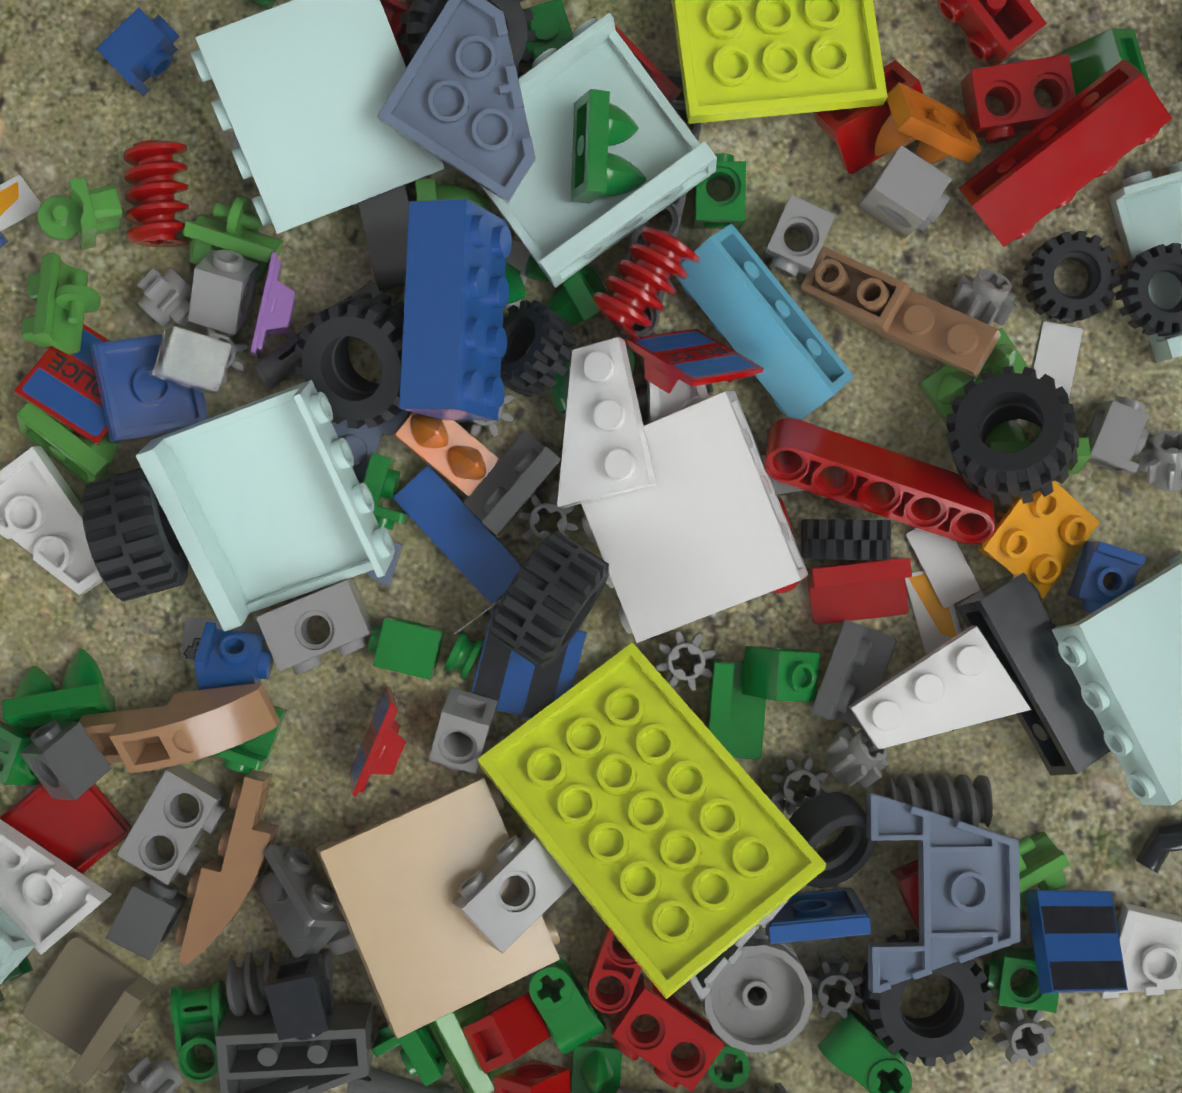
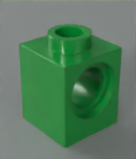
[693,153,746,229]
[368,616,446,680]
[742,646,820,702]
[983,947,1059,1013]

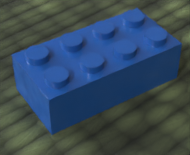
[399,199,512,421]

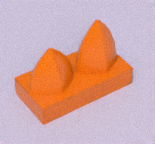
[875,82,981,164]
[392,412,499,497]

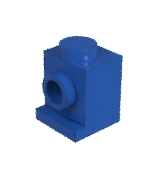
[96,7,180,97]
[1068,541,1147,613]
[194,622,273,690]

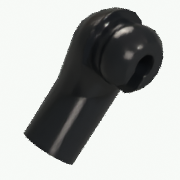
[1136,819,1182,873]

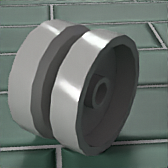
[702,928,813,1053]

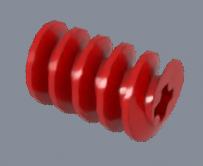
[123,140,189,247]
[593,227,700,341]

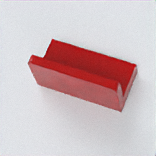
[813,60,923,174]
[806,557,912,625]

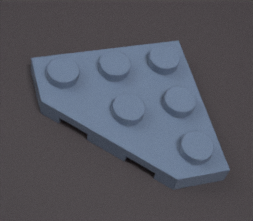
[377,0,536,203]

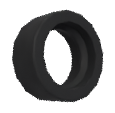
[789,792,877,889]

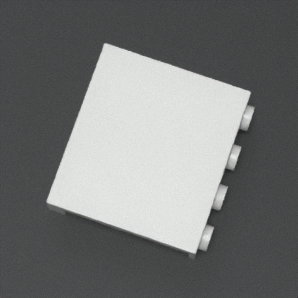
[581,391,808,643]

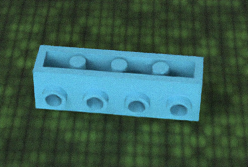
[676,223,855,420]

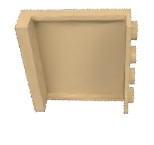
[315,776,560,1039]

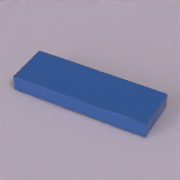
[393,465,522,605]

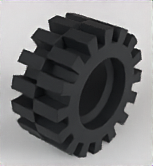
[1023,231,1121,324]
[1115,243,1182,337]
[500,300,576,397]
[801,519,891,560]

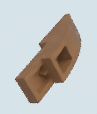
[799,246,1001,379]
[79,683,280,773]
[175,770,279,965]

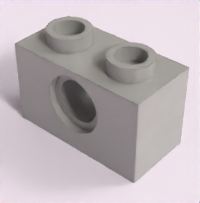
[858,145,952,238]
[256,578,374,675]
[453,834,573,954]

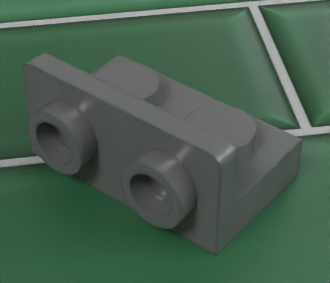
[464,432,561,535]
[811,620,897,728]
[253,844,346,958]

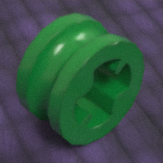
[444,631,484,680]
[707,1042,750,1090]

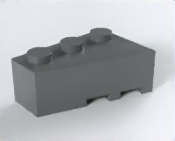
[215,1002,375,1093]

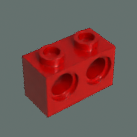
[960,54,1075,144]
[611,975,726,1092]

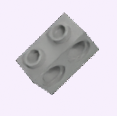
[117,765,227,885]

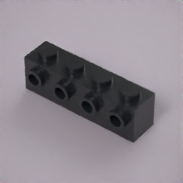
[956,572,1111,776]

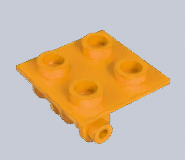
[977,481,1100,599]

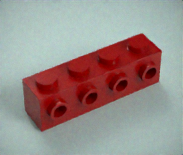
[937,0,1047,66]
[959,59,1172,247]

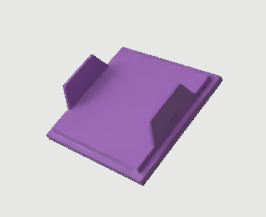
[250,252,295,359]

